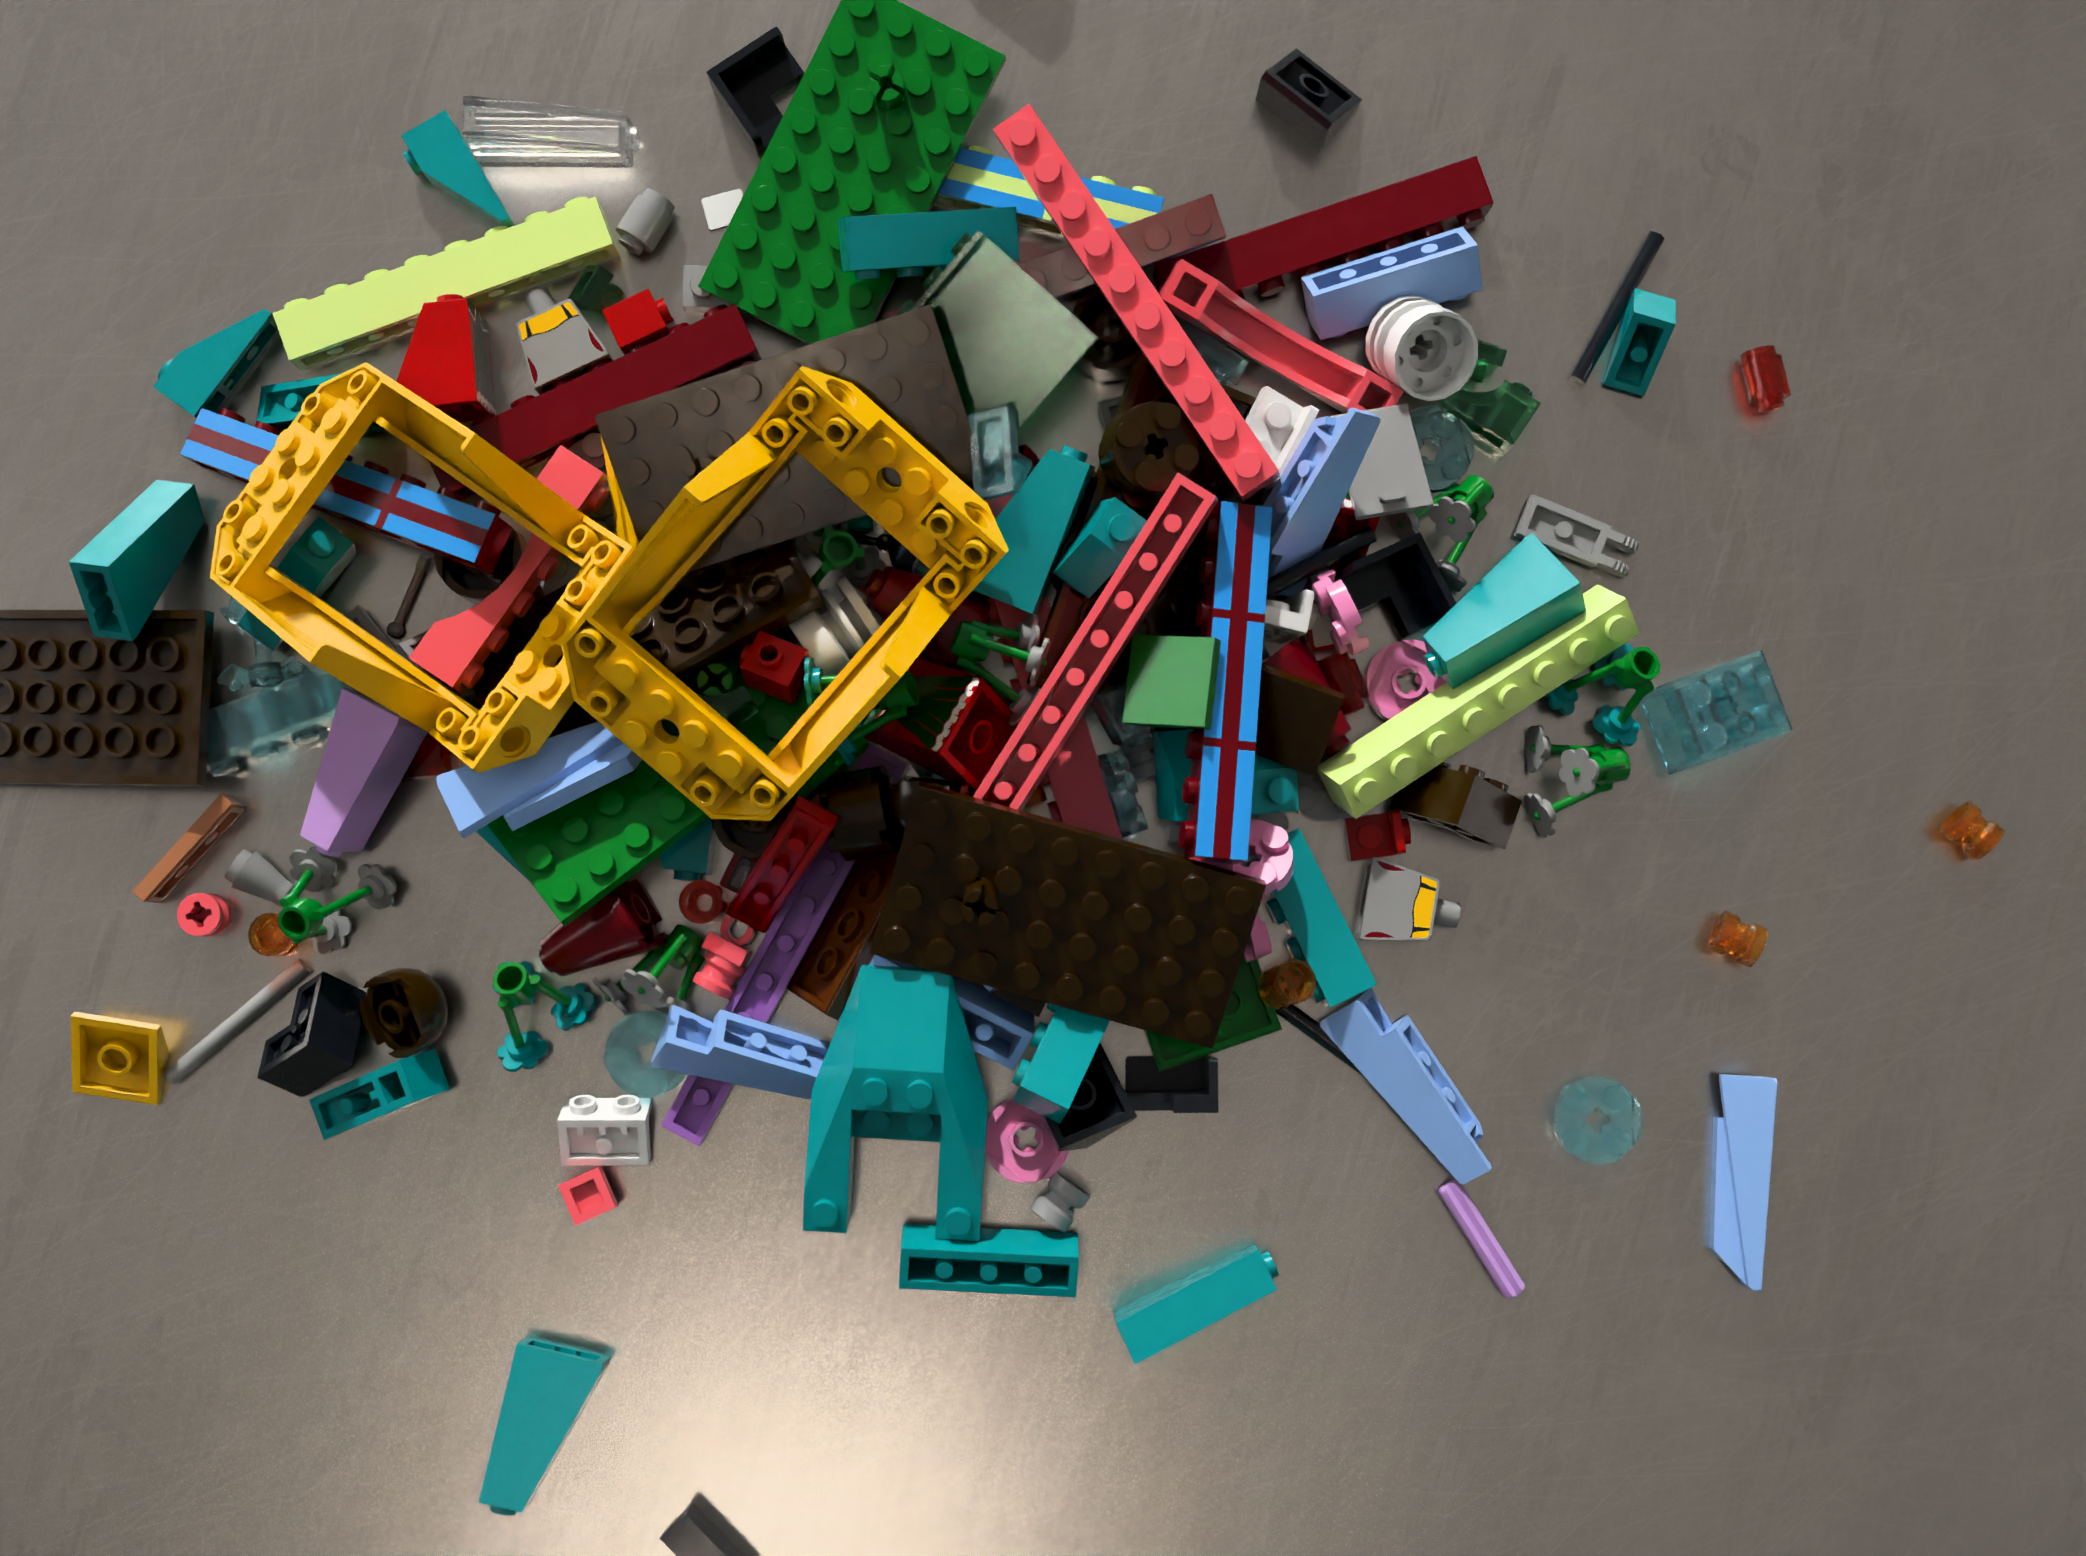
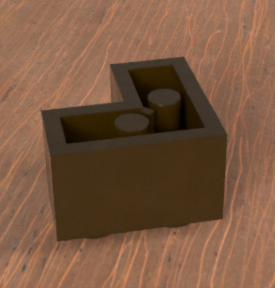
[1390,762,1522,849]

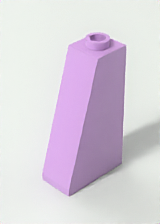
[300,688,428,857]

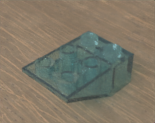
[1641,650,1793,775]

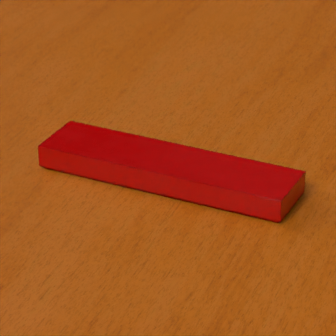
[726,796,838,933]

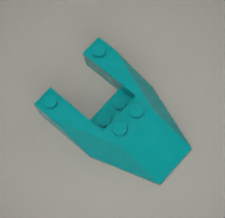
[803,965,988,1241]

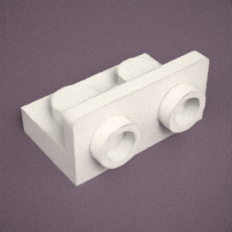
[1245,386,1319,489]
[1263,589,1318,644]
[557,1095,652,1166]

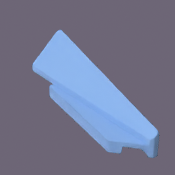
[1263,408,1381,597]
[436,721,642,838]
[1320,988,1492,1184]
[651,1005,830,1100]
[1709,1074,1777,1291]

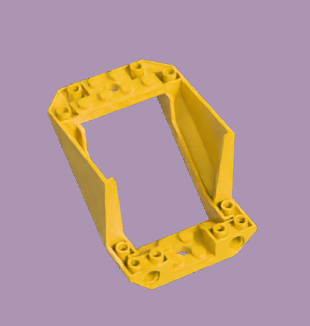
[210,362,635,773]
[562,366,1009,821]

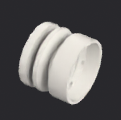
[1365,295,1478,401]
[788,576,884,676]

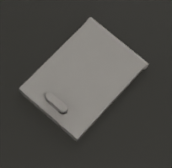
[1330,403,1434,520]

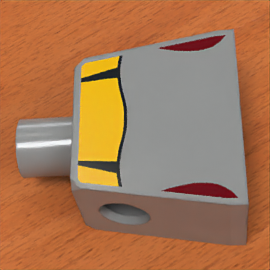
[516,287,614,395]
[1354,857,1461,941]

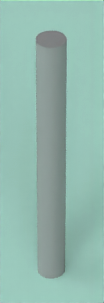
[164,959,311,1085]

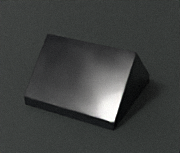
[1256,48,1362,151]
[1040,1043,1137,1151]

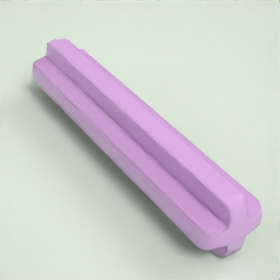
[1438,1179,1525,1299]

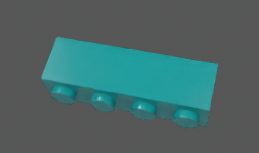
[838,207,1020,280]
[1247,828,1377,1008]
[1011,1003,1110,1124]
[899,1224,1079,1297]

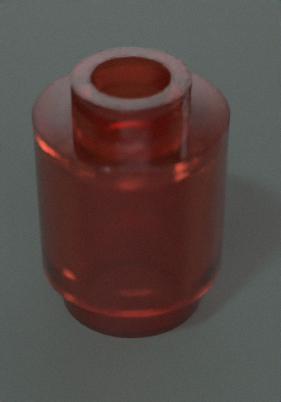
[1739,345,1791,412]
[1318,652,1370,716]
[679,880,728,925]

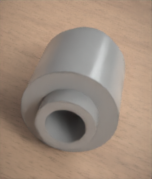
[616,188,675,255]

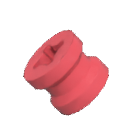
[177,893,232,936]
[692,950,746,1000]

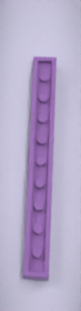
[661,743,909,1146]

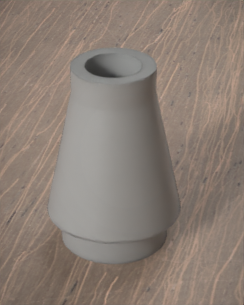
[224,849,295,906]

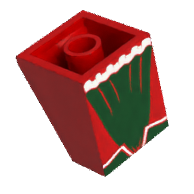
[396,294,496,424]
[863,658,1018,793]

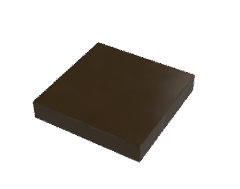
[1255,663,1346,776]

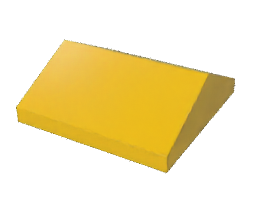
[71,1012,170,1105]

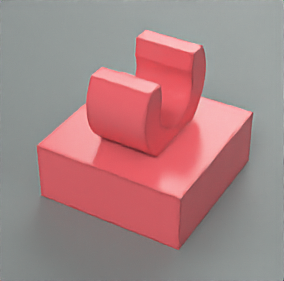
[702,916,755,967]
[558,1166,619,1226]

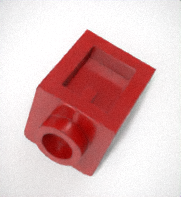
[1343,810,1411,862]

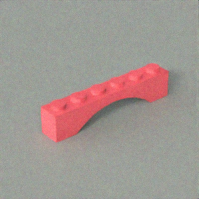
[1157,259,1404,413]
[409,445,609,695]

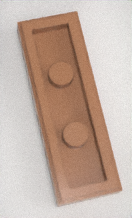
[132,794,246,903]

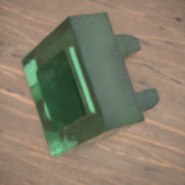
[567,265,624,316]
[1469,339,1507,383]

